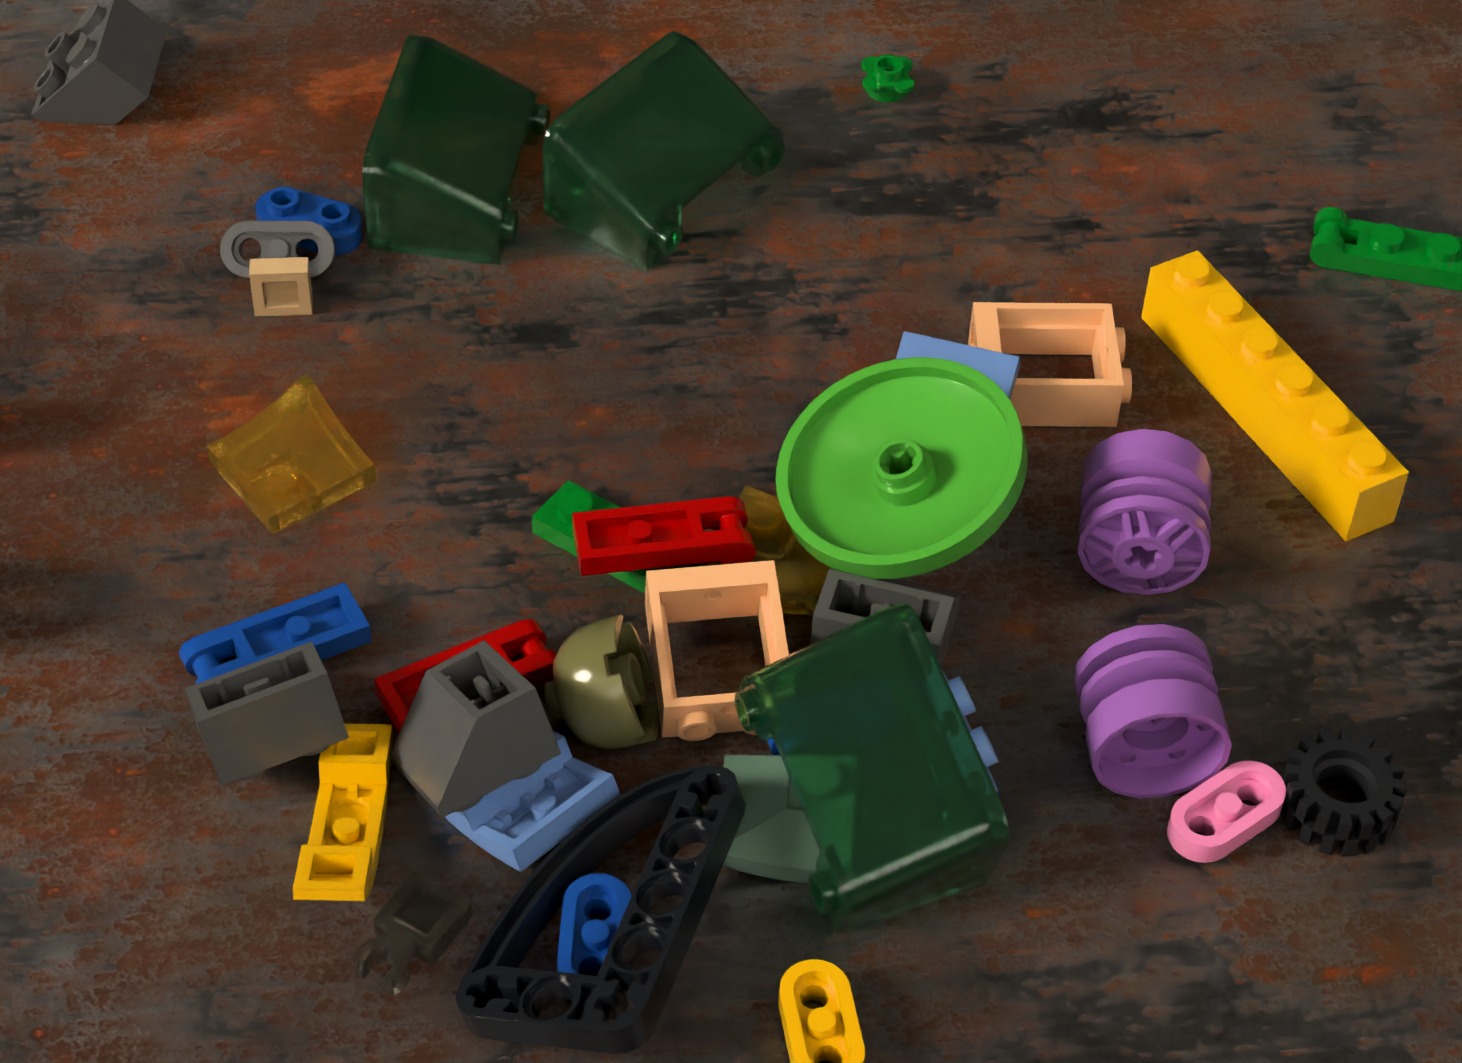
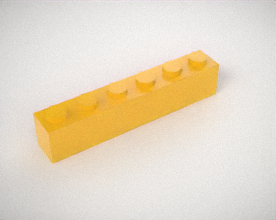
[1141,250,1409,542]

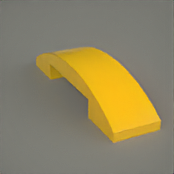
[293,723,393,901]

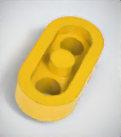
[778,959,865,1063]

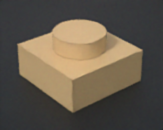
[249,257,313,317]

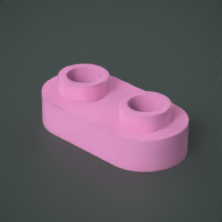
[1167,760,1286,863]

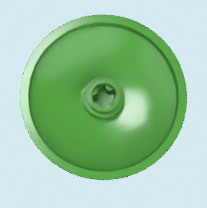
[776,357,1028,579]

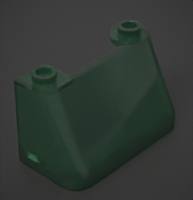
[542,31,785,271]
[362,34,550,265]
[735,603,1010,933]

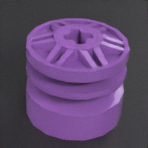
[1077,429,1212,595]
[1074,624,1232,798]

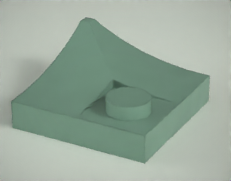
[723,755,858,886]

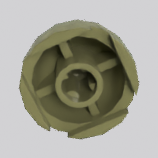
[544,615,660,749]

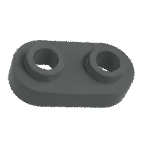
[220,221,337,279]

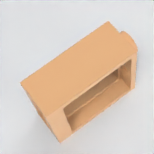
[968,302,1132,427]
[645,560,796,741]

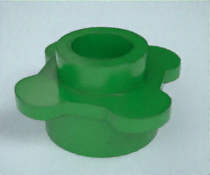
[861,54,914,102]

